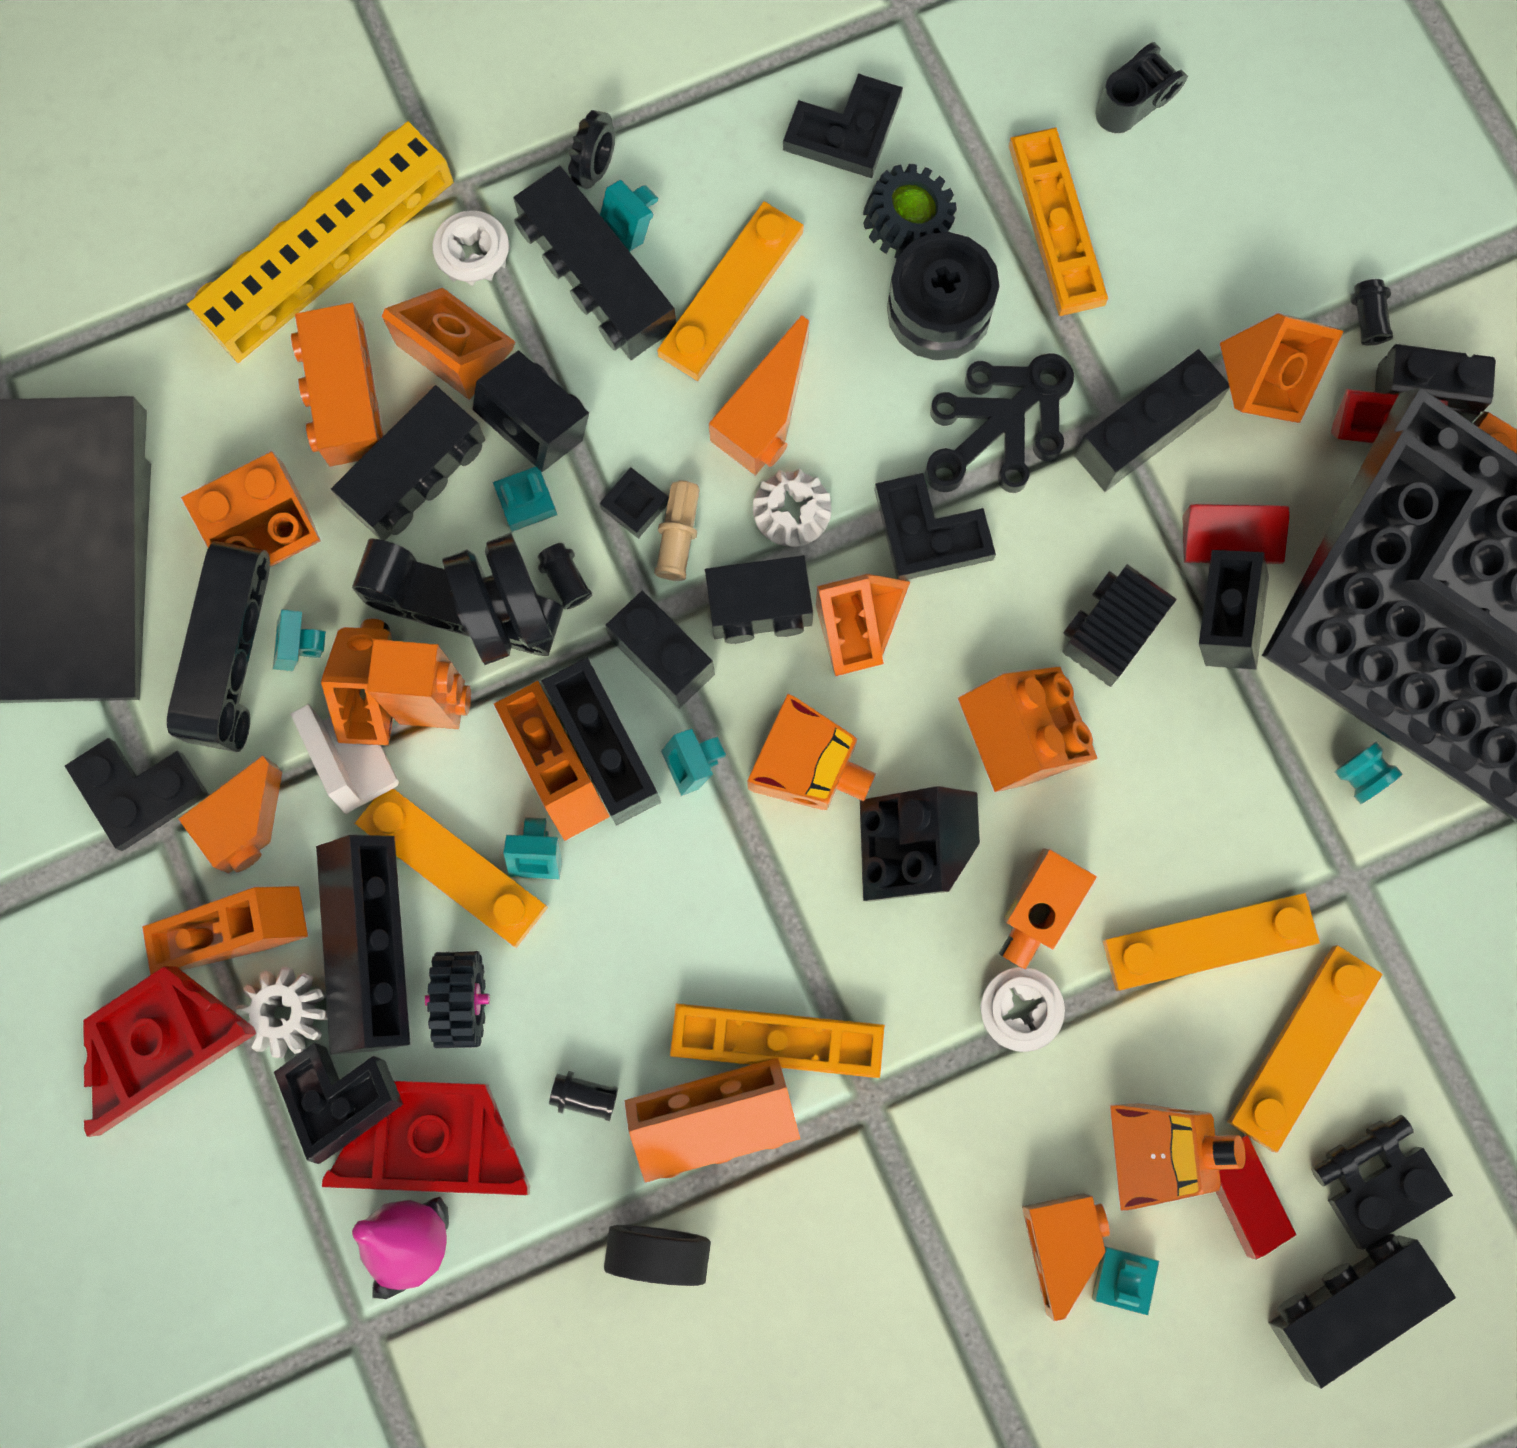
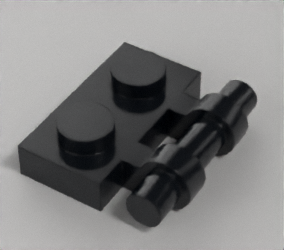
[1311,1115,1453,1250]

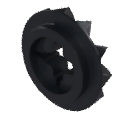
[568,110,615,189]

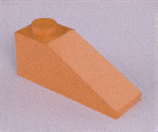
[709,315,809,476]
[494,681,610,841]
[142,886,308,975]

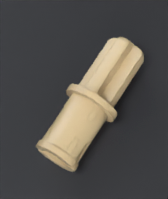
[654,480,700,581]

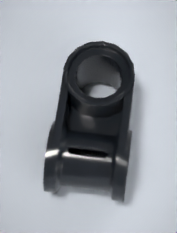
[1095,42,1188,133]

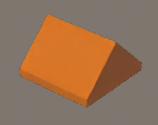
[382,287,516,400]
[1220,313,1344,423]

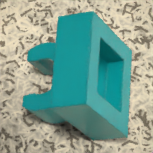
[600,180,659,252]
[493,466,558,532]
[273,609,326,671]
[661,728,726,796]
[503,817,562,879]
[1092,1246,1159,1315]

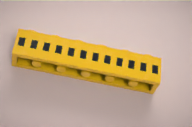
[186,121,454,363]

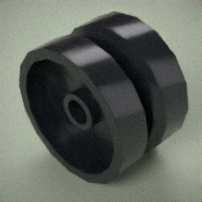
[887,232,1000,361]
[442,532,553,665]

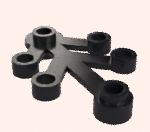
[925,353,1074,493]

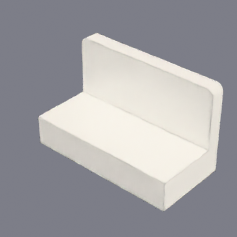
[291,704,399,814]

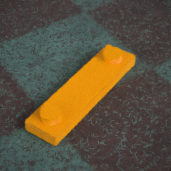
[1009,127,1108,316]
[657,201,804,381]
[354,789,548,948]
[1102,893,1320,991]
[1227,945,1383,1153]
[670,1003,885,1078]

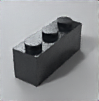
[1074,349,1230,492]
[331,385,485,541]
[541,657,662,826]
[1268,1234,1456,1389]

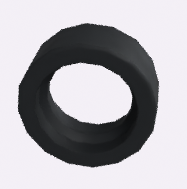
[604,1225,711,1286]

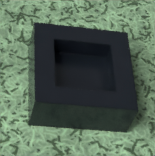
[599,467,669,539]

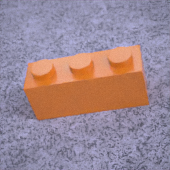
[291,302,384,467]
[367,639,471,729]
[624,1058,800,1183]

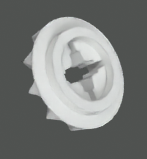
[433,211,510,286]
[753,469,831,547]
[980,967,1065,1052]

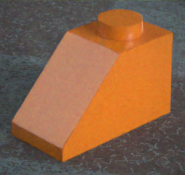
[178,756,282,874]
[1022,1193,1110,1321]

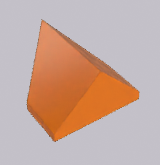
[815,574,910,676]

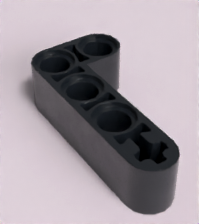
[352,539,564,656]
[167,541,270,752]

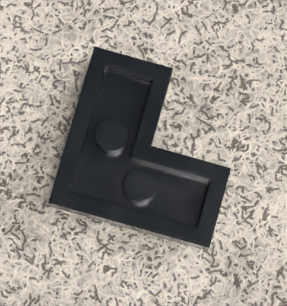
[783,73,903,178]
[874,473,996,580]
[65,738,209,851]
[274,1042,403,1165]

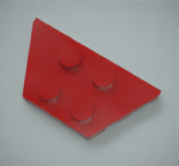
[83,966,257,1137]
[322,1081,530,1195]

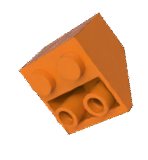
[181,451,321,567]
[958,666,1098,792]

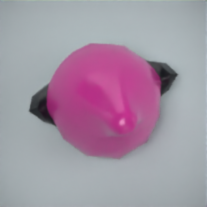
[352,1197,449,1299]

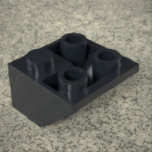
[859,786,980,902]

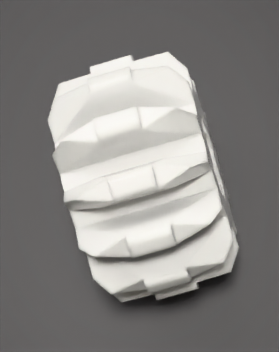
[235,967,328,1058]

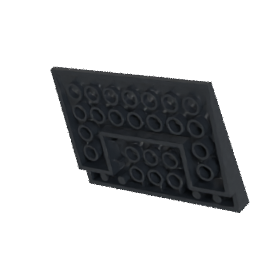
[1262,387,1517,822]
[0,396,151,703]

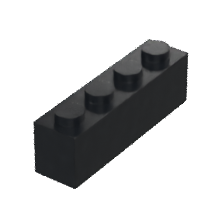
[513,165,676,360]
[316,835,410,1055]

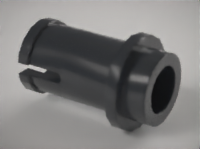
[1350,279,1393,345]
[537,543,593,610]
[549,1071,619,1121]

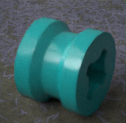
[1335,741,1403,804]

